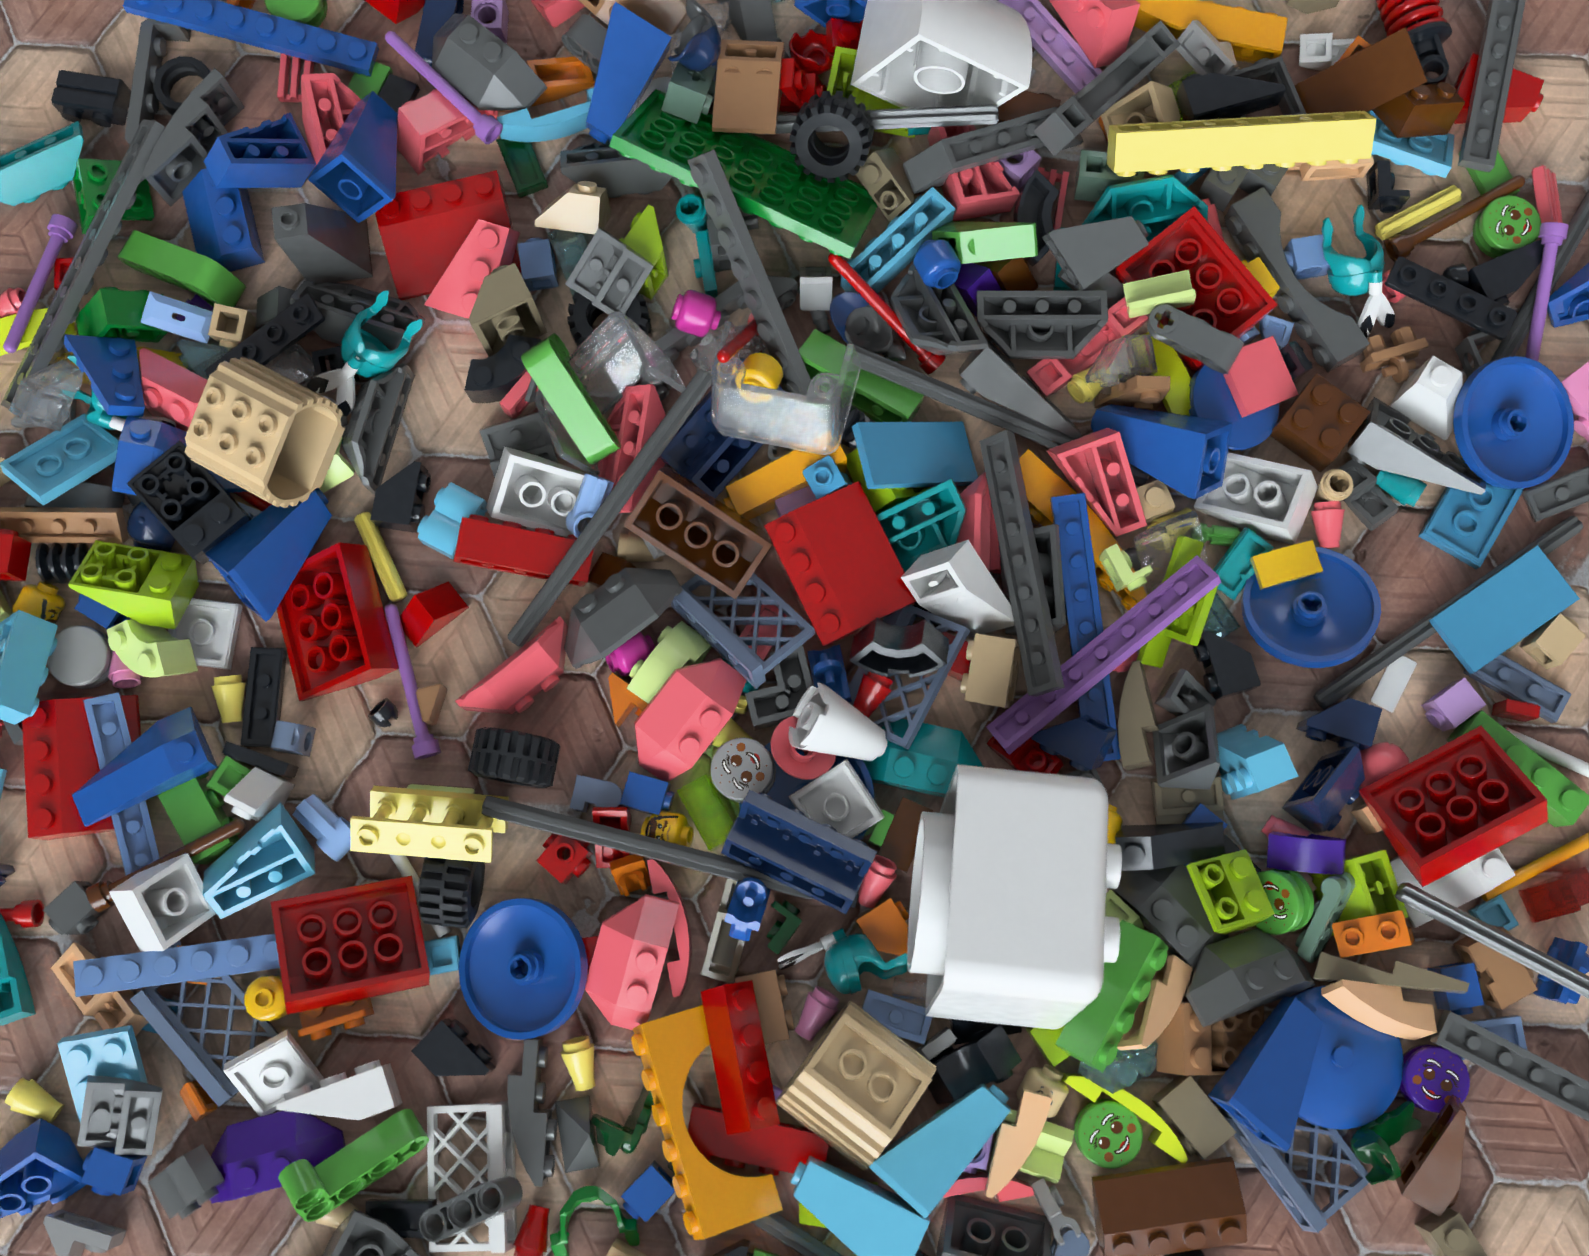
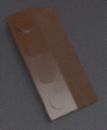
[623,466,773,600]
[1092,1156,1247,1256]

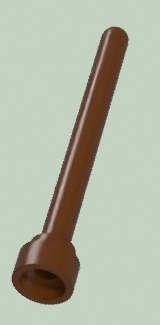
[1384,175,1525,262]
[86,818,246,912]

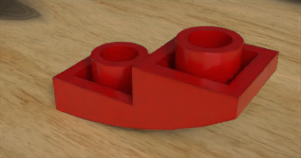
[780,58,827,108]
[986,736,1063,774]

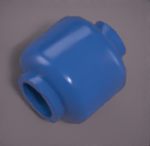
[913,240,961,289]

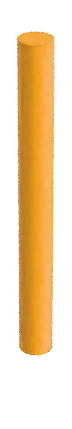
[1481,832,1589,902]

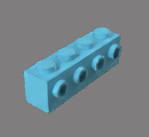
[840,187,955,294]

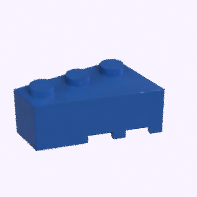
[204,113,316,188]

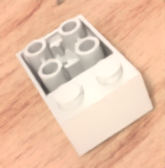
[901,540,1015,638]
[276,1060,402,1120]

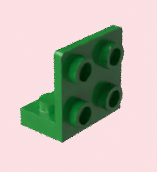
[73,158,154,234]

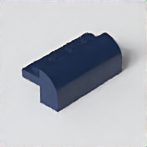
[659,357,797,498]
[721,789,877,914]

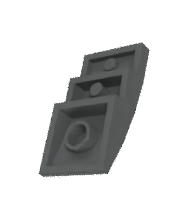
[142,68,245,207]

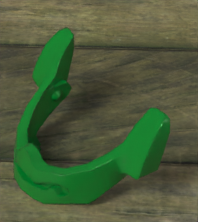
[550,1186,640,1256]

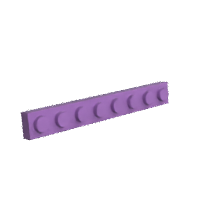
[986,555,1221,755]

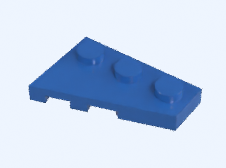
[64,334,145,417]

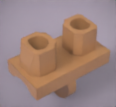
[1360,326,1428,383]

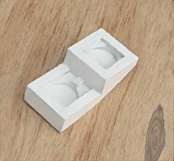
[1299,33,1364,71]

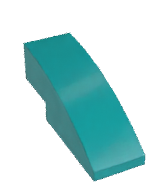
[0,912,36,1026]

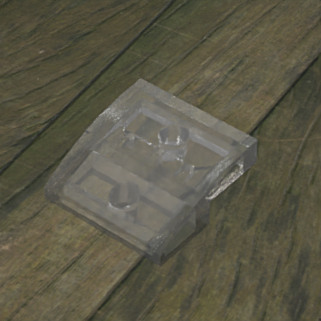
[1133,510,1210,594]

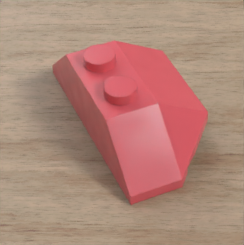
[301,73,361,199]
[139,348,208,432]
[596,384,666,513]
[957,472,991,572]
[455,616,568,714]
[634,658,747,782]
[585,894,680,1030]

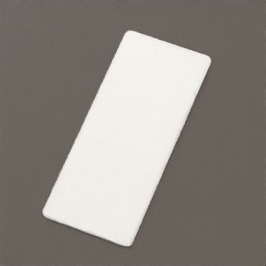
[1371,656,1417,713]

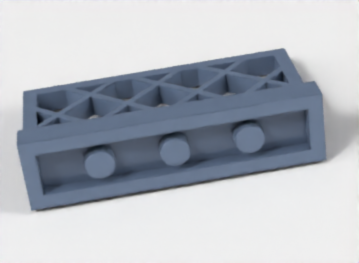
[671,573,815,689]
[848,605,970,750]
[130,943,279,1107]
[1219,1107,1369,1233]

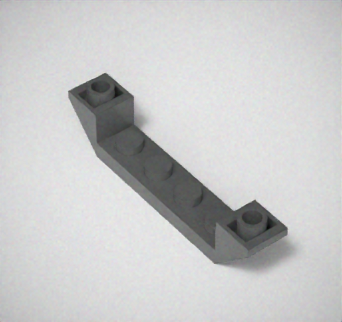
[124,18,191,144]
[902,107,1084,194]
[641,275,798,401]

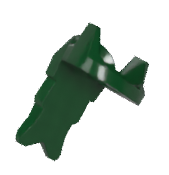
[591,1086,655,1156]
[1351,1101,1422,1185]

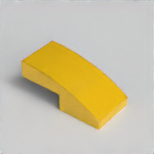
[1250,540,1323,590]

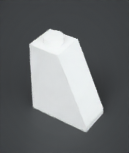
[1390,356,1463,441]

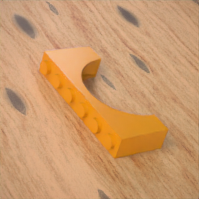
[631,1005,783,1240]

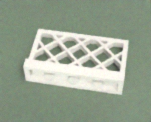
[427,1101,517,1253]

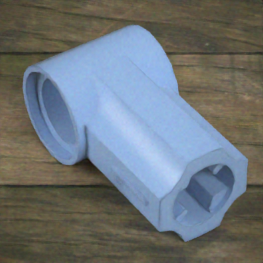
[566,473,614,538]
[292,794,351,862]

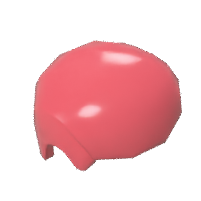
[1360,742,1409,788]

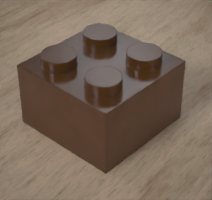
[1270,373,1370,472]

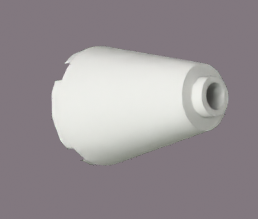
[788,683,887,761]

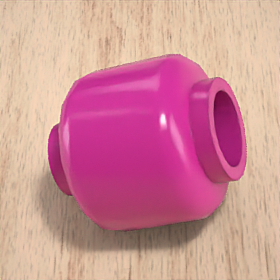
[671,289,721,337]
[605,631,655,677]

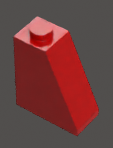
[1453,53,1544,124]

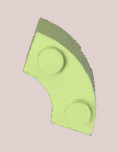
[106,619,198,678]
[627,621,712,704]

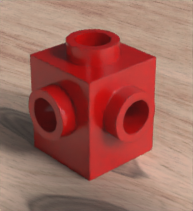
[536,833,593,884]

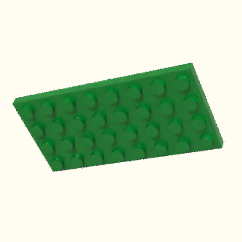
[609,89,878,259]

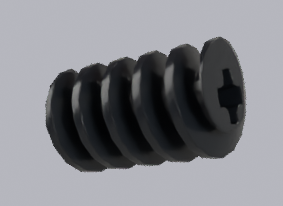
[35,543,93,584]

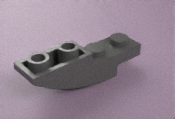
[507,1038,557,1187]

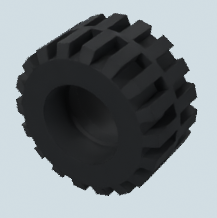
[789,90,874,183]
[567,292,652,367]
[468,727,560,788]
[418,857,485,928]

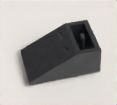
[126,441,252,564]

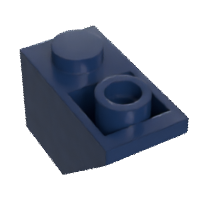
[1296,698,1382,751]
[1031,715,1117,771]

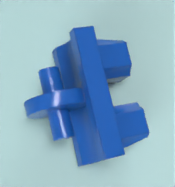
[807,644,852,702]
[724,877,771,941]
[1533,937,1589,1004]

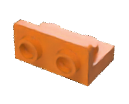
[1332,910,1415,958]
[297,998,374,1041]

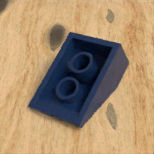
[1282,745,1365,834]

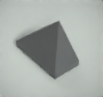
[555,1095,600,1173]

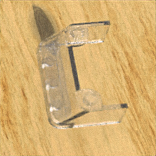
[535,311,686,476]
[711,321,862,455]

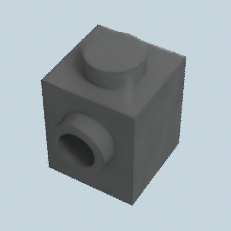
[43,881,108,935]

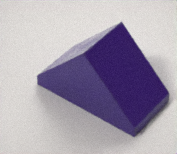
[954,263,1002,317]

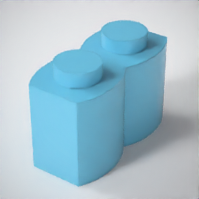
[417,482,487,559]

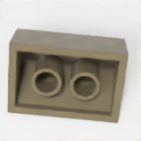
[468,263,547,357]

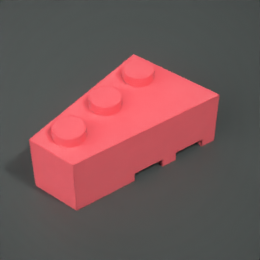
[1049,0,1140,68]
[397,89,498,175]
[927,125,1020,221]
[424,219,520,319]
[1046,428,1147,537]

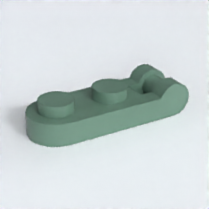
[1295,872,1355,963]

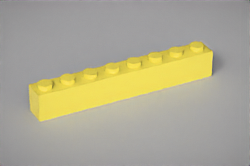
[1107,111,1376,177]

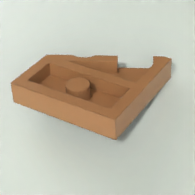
[1094,375,1170,410]

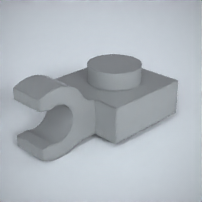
[1031,1178,1081,1246]

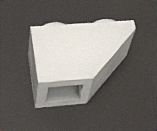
[223,767,295,822]

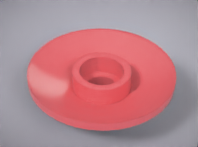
[770,716,836,780]

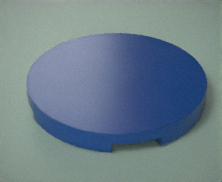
[1189,365,1279,451]

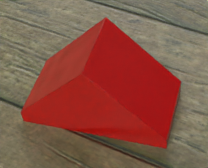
[400,581,469,648]

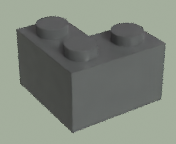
[1197,164,1289,212]
[745,645,813,731]

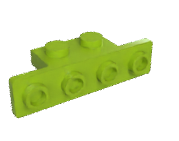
[1137,535,1218,668]

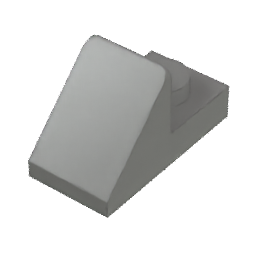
[1176,20,1237,76]
[800,267,832,311]
[43,1209,127,1256]

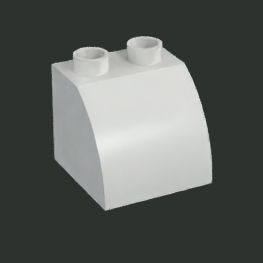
[851,0,1032,108]

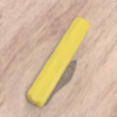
[1375,185,1462,240]
[354,512,407,602]

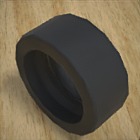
[153,56,211,116]

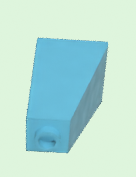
[869,1083,1011,1219]
[790,1155,930,1256]

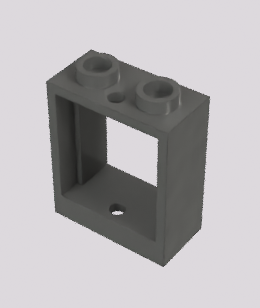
[1228,56,1306,118]

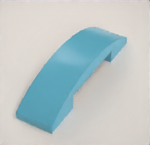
[497,88,594,142]

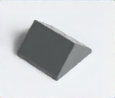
[1152,704,1220,790]

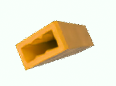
[723,430,847,520]

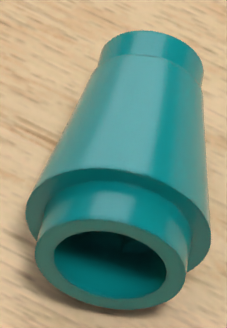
[676,194,708,234]
[1376,470,1427,507]

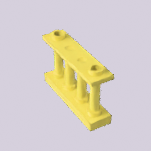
[350,786,509,863]

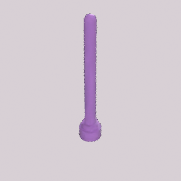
[385,31,503,144]
[3,214,78,353]
[1525,222,1569,361]
[384,604,441,760]

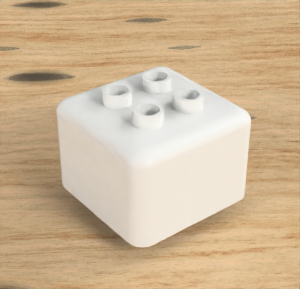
[907,765,1122,1030]

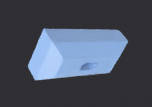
[141,291,213,344]

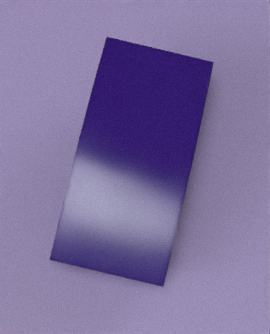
[1267,831,1346,874]

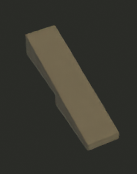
[1313,952,1470,994]

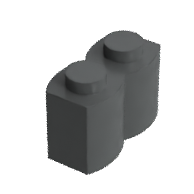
[149,1144,225,1219]

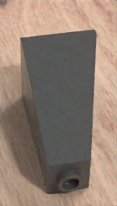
[272,203,373,284]

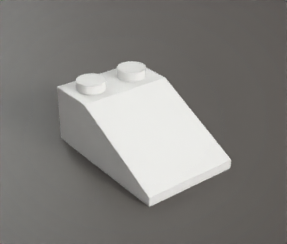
[486,446,590,537]
[1194,452,1318,545]
[1389,848,1515,928]

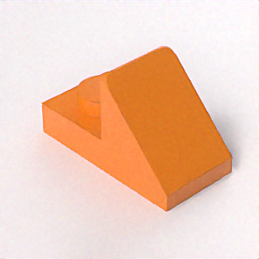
[608,672,648,728]

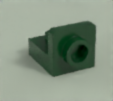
[766,899,803,955]

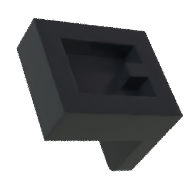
[1366,160,1410,213]

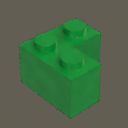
[76,287,168,343]

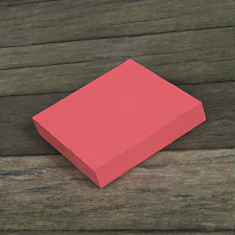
[1223,336,1299,418]

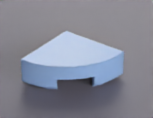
[1259,314,1294,350]

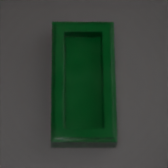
[496,138,549,198]

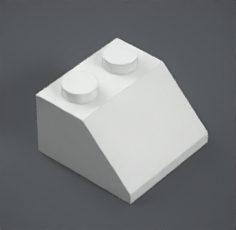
[109,853,216,951]

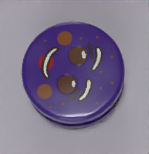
[1399,1044,1470,1113]

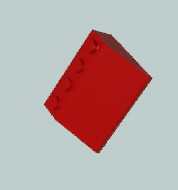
[375,170,522,300]
[1116,206,1278,374]
[764,481,917,646]
[277,542,399,701]
[22,695,141,840]
[1359,726,1548,887]
[271,875,430,1015]

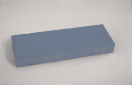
[1463,654,1571,724]

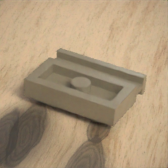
[1151,776,1226,824]

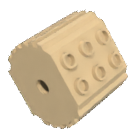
[184,357,345,508]
[776,1000,937,1171]

